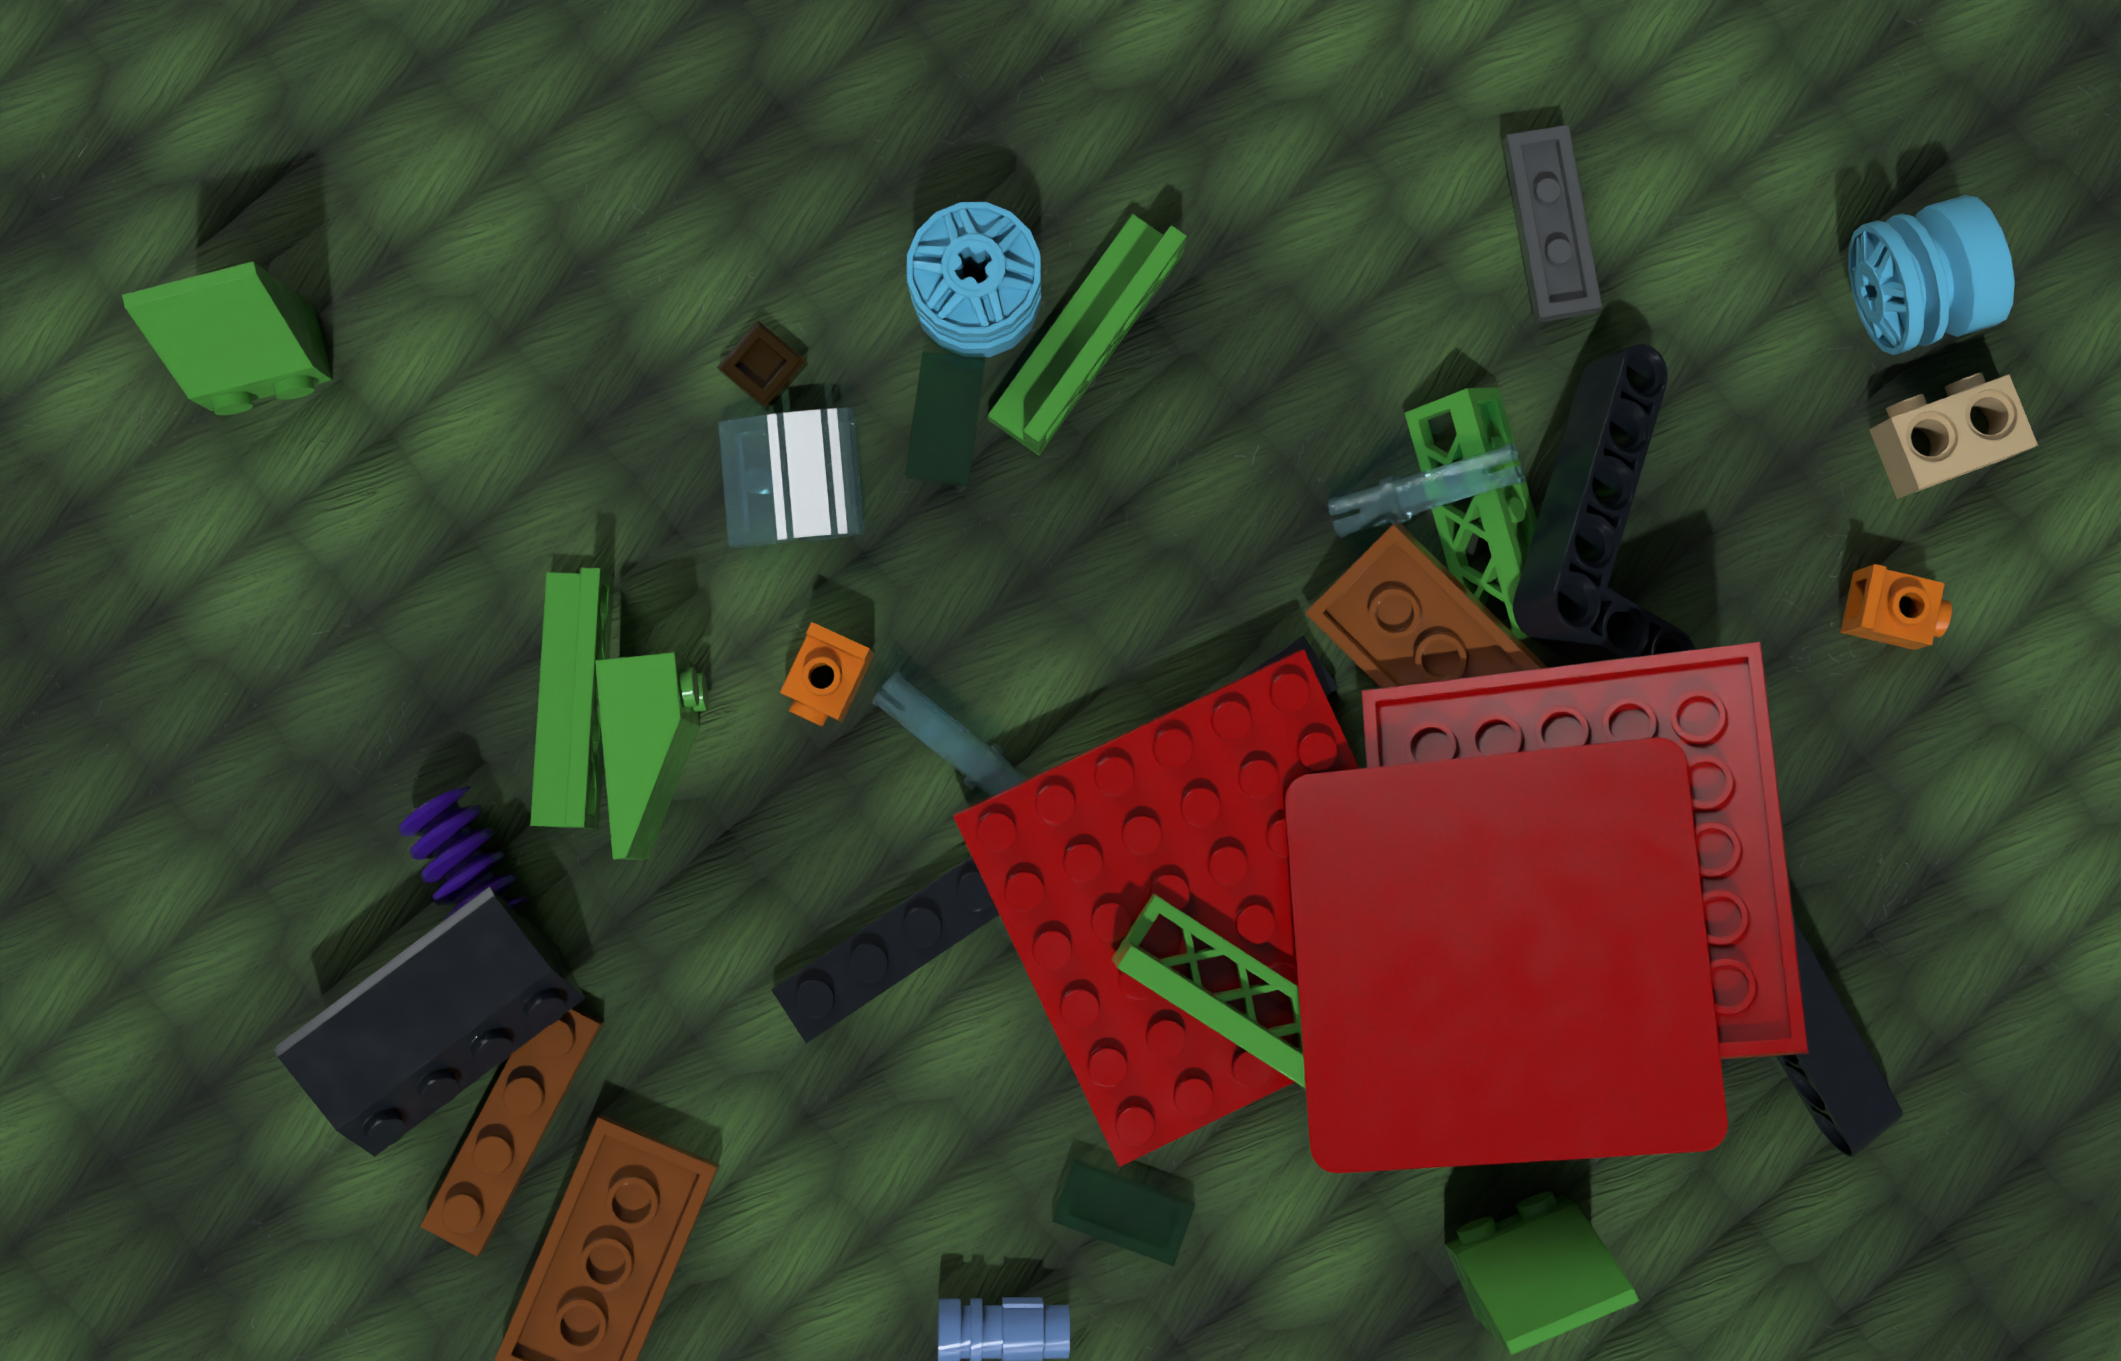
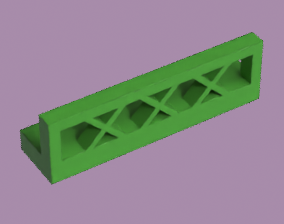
[988,214,1187,456]
[1405,387,1537,641]
[530,567,614,829]
[1111,893,1306,1089]

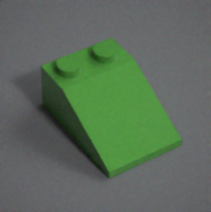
[122,261,333,415]
[595,652,709,860]
[1445,1192,1639,1355]

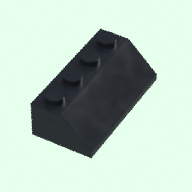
[274,887,585,1157]

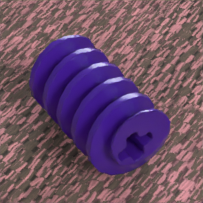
[398,786,528,920]

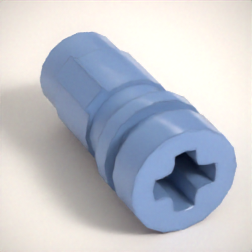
[937,1297,1070,1361]

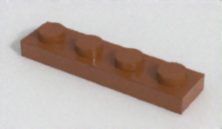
[420,1007,604,1257]

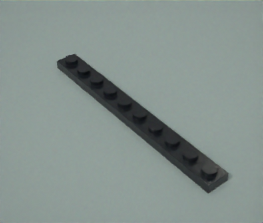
[771,636,1339,1044]

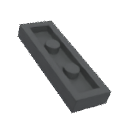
[1502,125,1602,323]

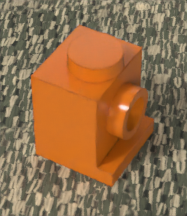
[1840,564,1952,650]
[780,622,875,727]

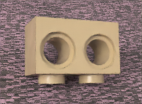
[1869,372,2038,499]

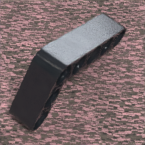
[1513,344,1695,664]
[1776,920,1903,1158]

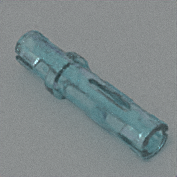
[1328,442,1524,538]
[872,671,1029,797]

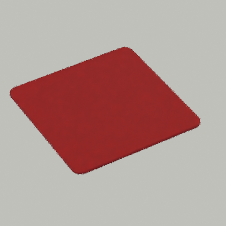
[1285,737,1728,1173]

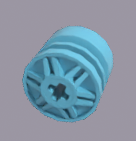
[1848,195,2015,355]
[907,202,1041,357]

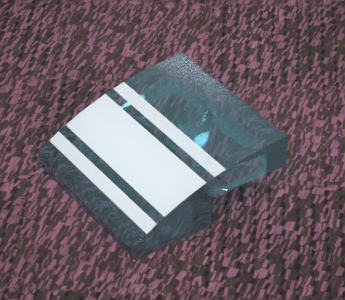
[718,408,864,549]

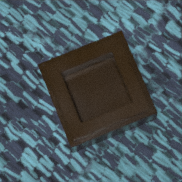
[717,320,808,411]

